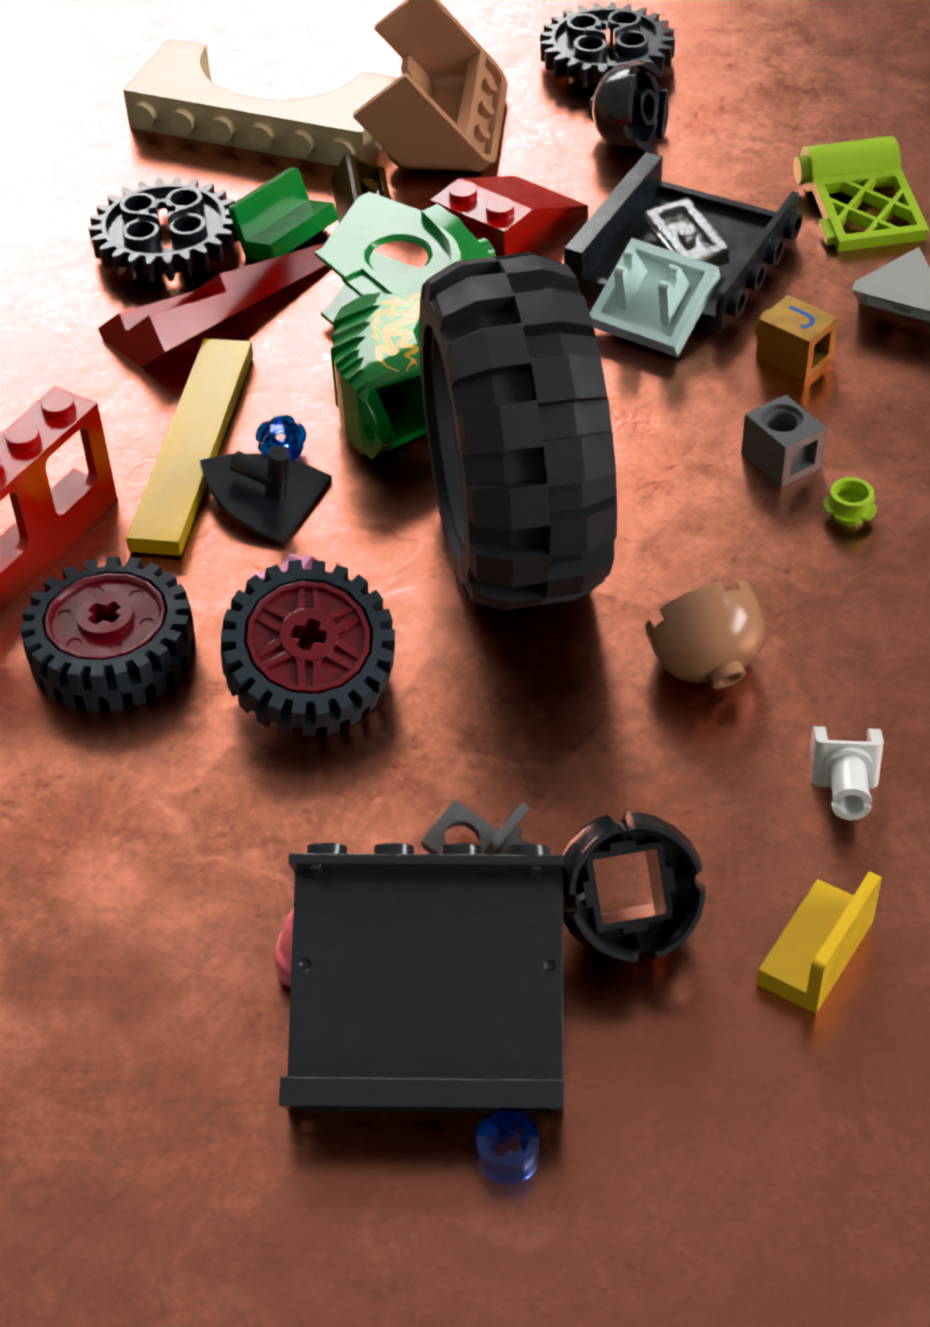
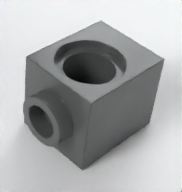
[741,395,827,488]

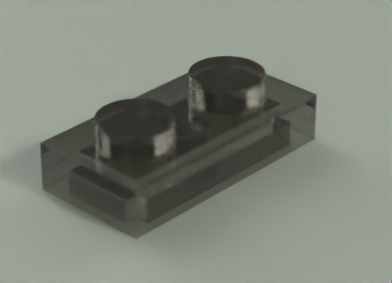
[645,197,729,267]

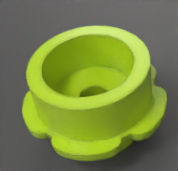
[823,477,877,527]

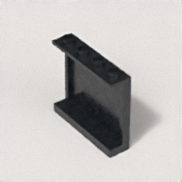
[564,152,803,334]

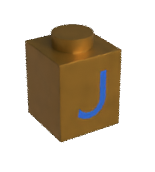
[755,295,838,382]

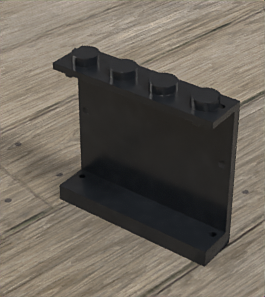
[279,843,564,1114]

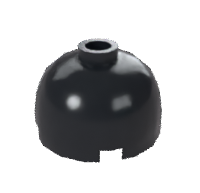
[589,62,669,152]

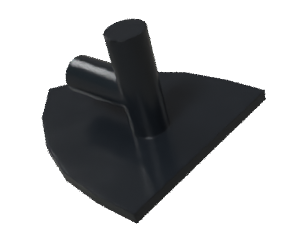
[200,445,332,546]

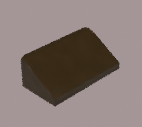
[331,153,391,223]

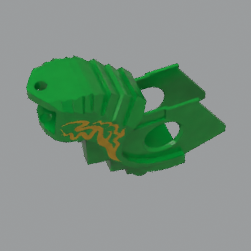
[314,192,496,460]

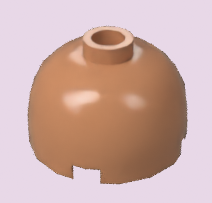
[645,580,765,689]

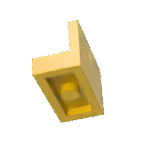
[756,871,882,1014]

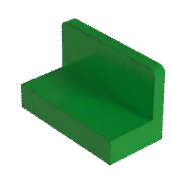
[228,167,339,260]

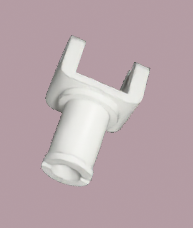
[810,726,884,821]

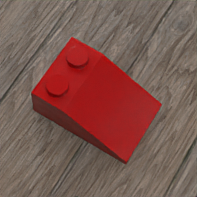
[430,176,588,256]

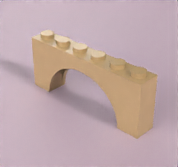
[123,39,397,166]

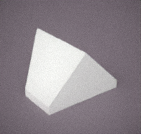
[852,247,930,323]

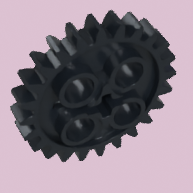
[540,2,675,88]
[88,177,239,282]

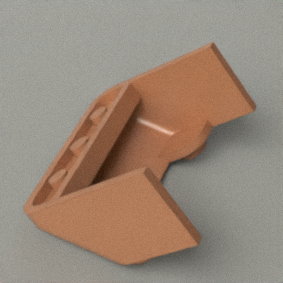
[352,0,508,172]

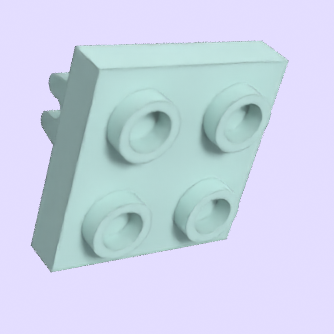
[590,238,721,357]

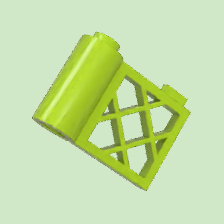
[793,135,929,252]

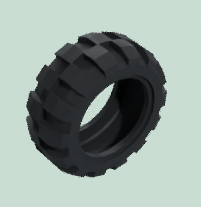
[419,252,617,611]

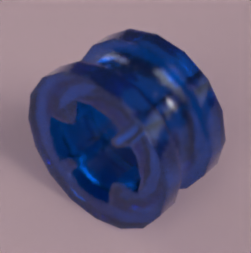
[476,1111,539,1184]

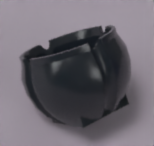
[562,811,706,963]

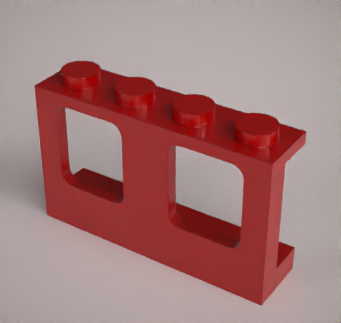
[0,386,118,613]

